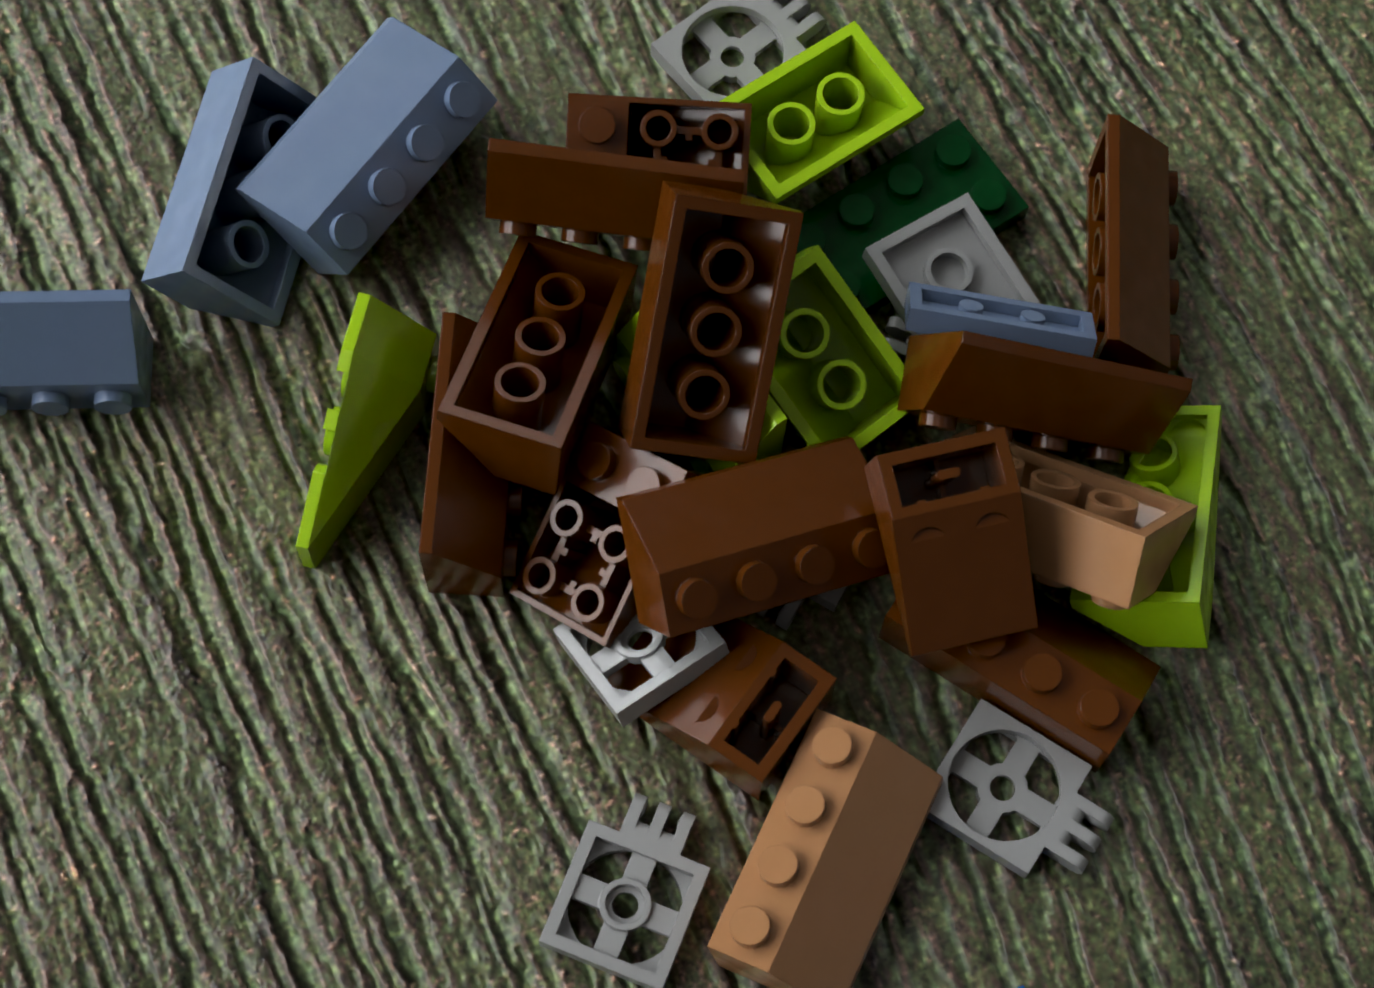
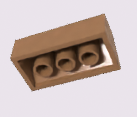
[942,426,1198,610]
[707,709,943,988]

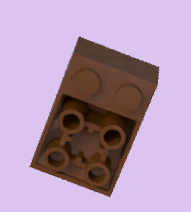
[566,93,752,196]
[509,421,703,648]
[864,427,1038,657]
[608,618,837,800]

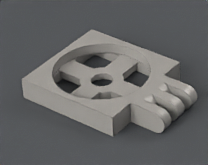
[651,0,826,102]
[553,615,730,727]
[927,698,1114,879]
[539,792,711,988]

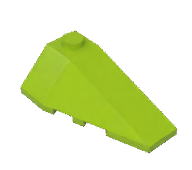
[295,292,439,569]
[1070,405,1222,648]

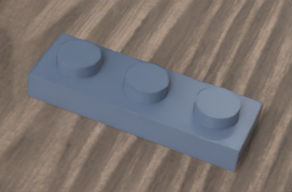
[904,281,1097,358]

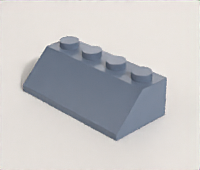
[235,17,498,275]
[141,56,317,327]
[0,289,153,416]

